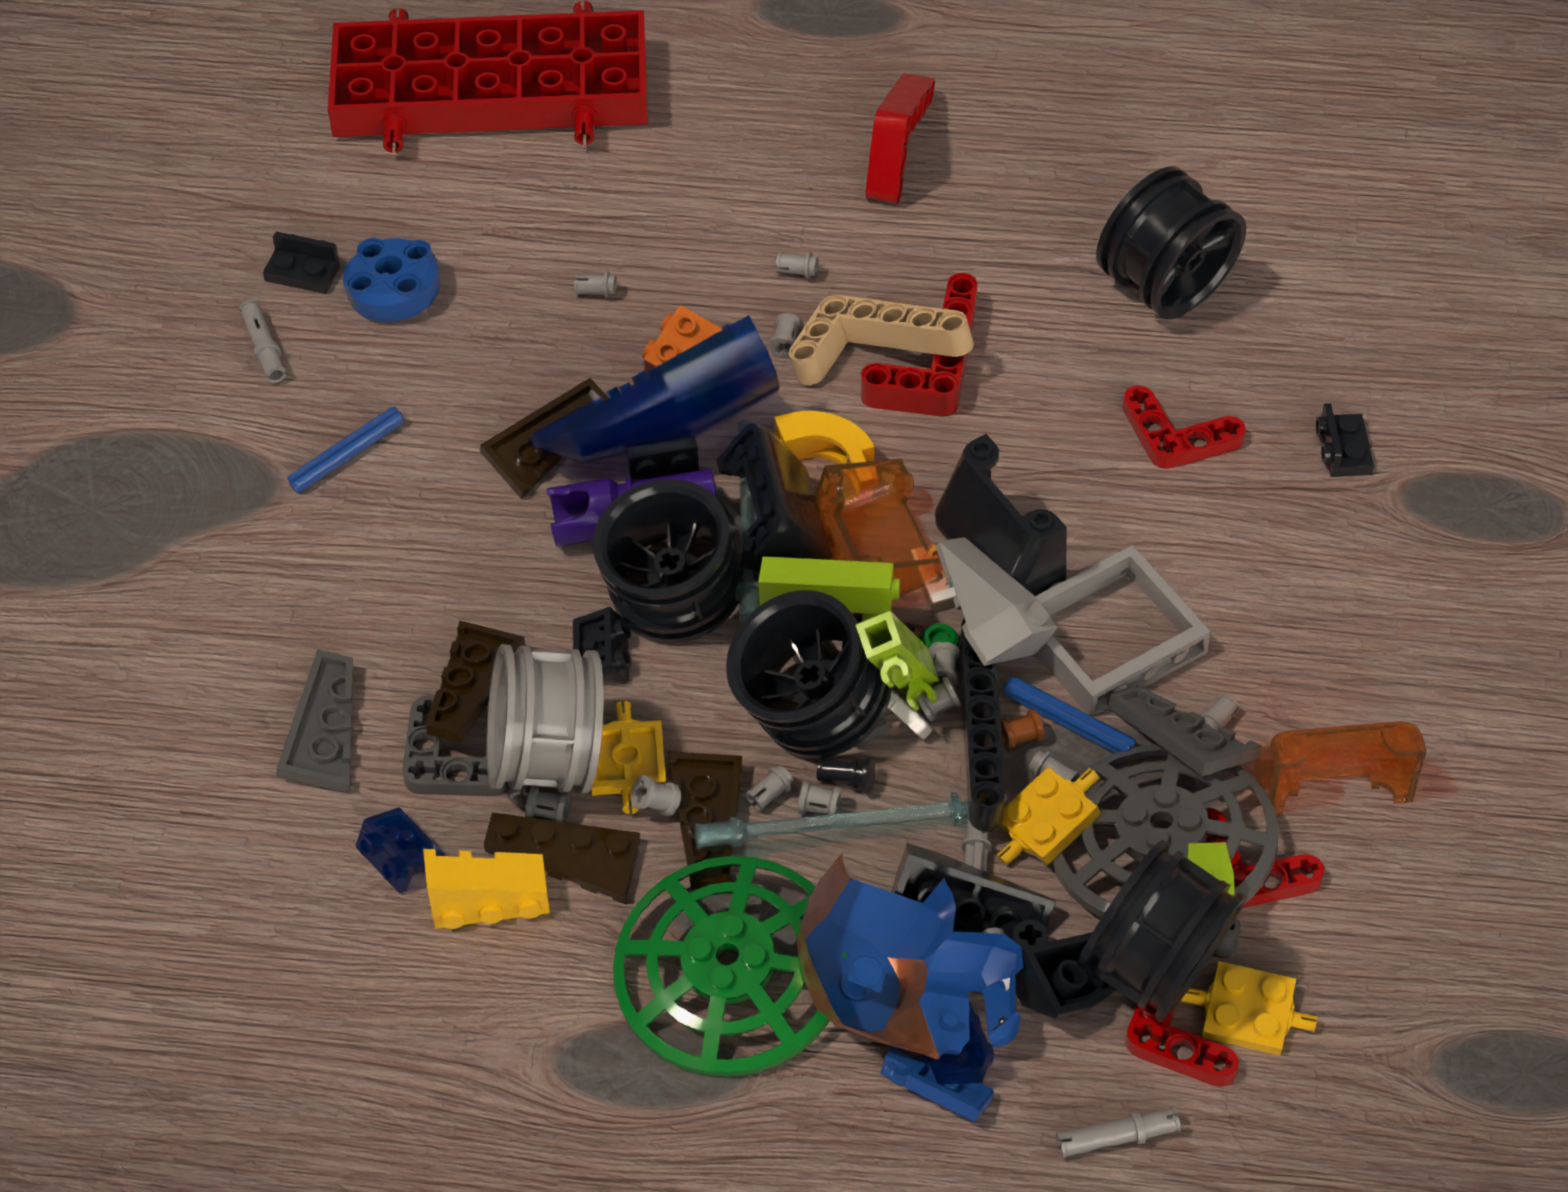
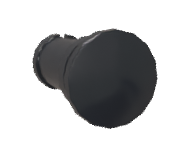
[816,757,875,794]

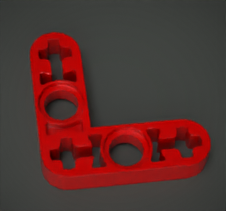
[1122,385,1246,469]
[1205,808,1325,908]
[1125,1004,1239,1087]

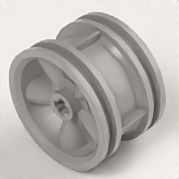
[486,644,604,794]

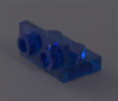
[356,807,445,893]
[926,1001,994,1084]

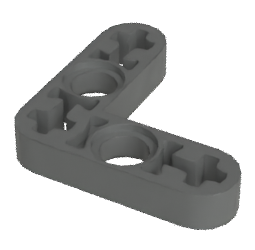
[402,695,509,796]

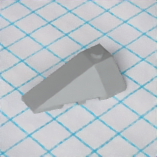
[936,537,1058,666]

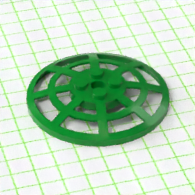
[613,856,847,1077]

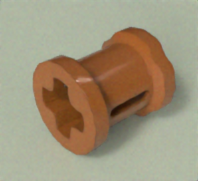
[1000,709,1045,751]

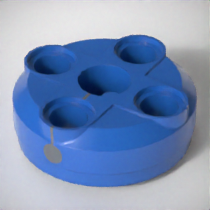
[343,238,440,322]

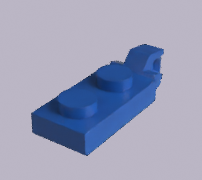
[880,1048,994,1122]

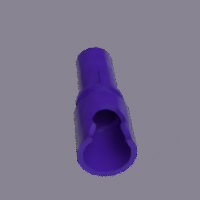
[546,468,718,547]

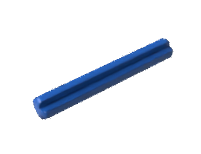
[287,407,404,493]
[1003,676,1136,753]

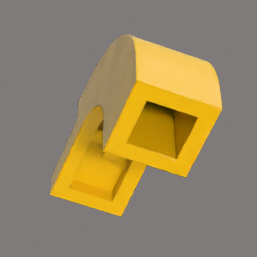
[774,411,877,501]

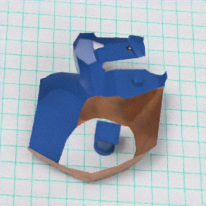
[797,852,1023,1059]

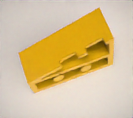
[423,849,550,929]

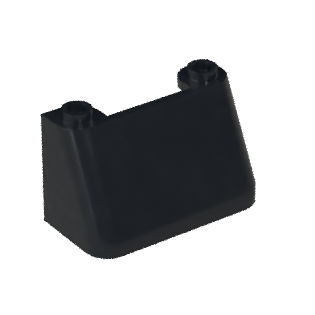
[716,423,833,572]
[935,433,1067,596]

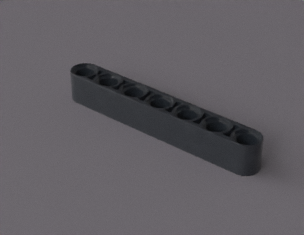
[960,619,1005,832]

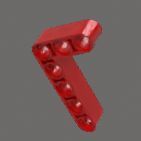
[865,73,935,204]
[861,273,978,417]

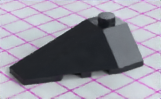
[891,843,1056,937]
[1015,932,1117,1019]

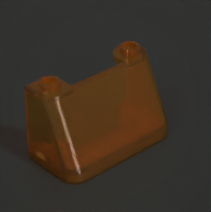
[814,459,945,596]
[1254,721,1426,814]

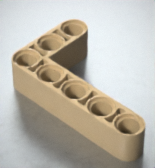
[789,295,974,385]

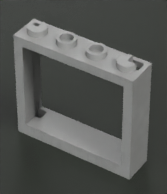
[1035,545,1211,716]

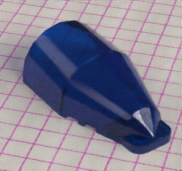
[526,315,780,463]

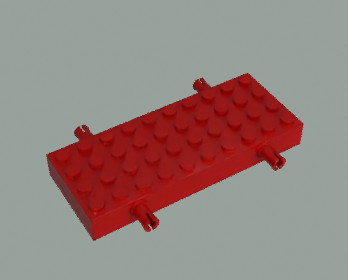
[328,1,648,153]

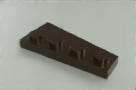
[480,378,611,499]
[426,620,526,743]
[668,751,743,889]
[484,812,641,905]

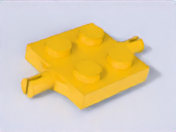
[591,701,666,814]
[996,766,1102,866]
[1181,961,1318,1056]

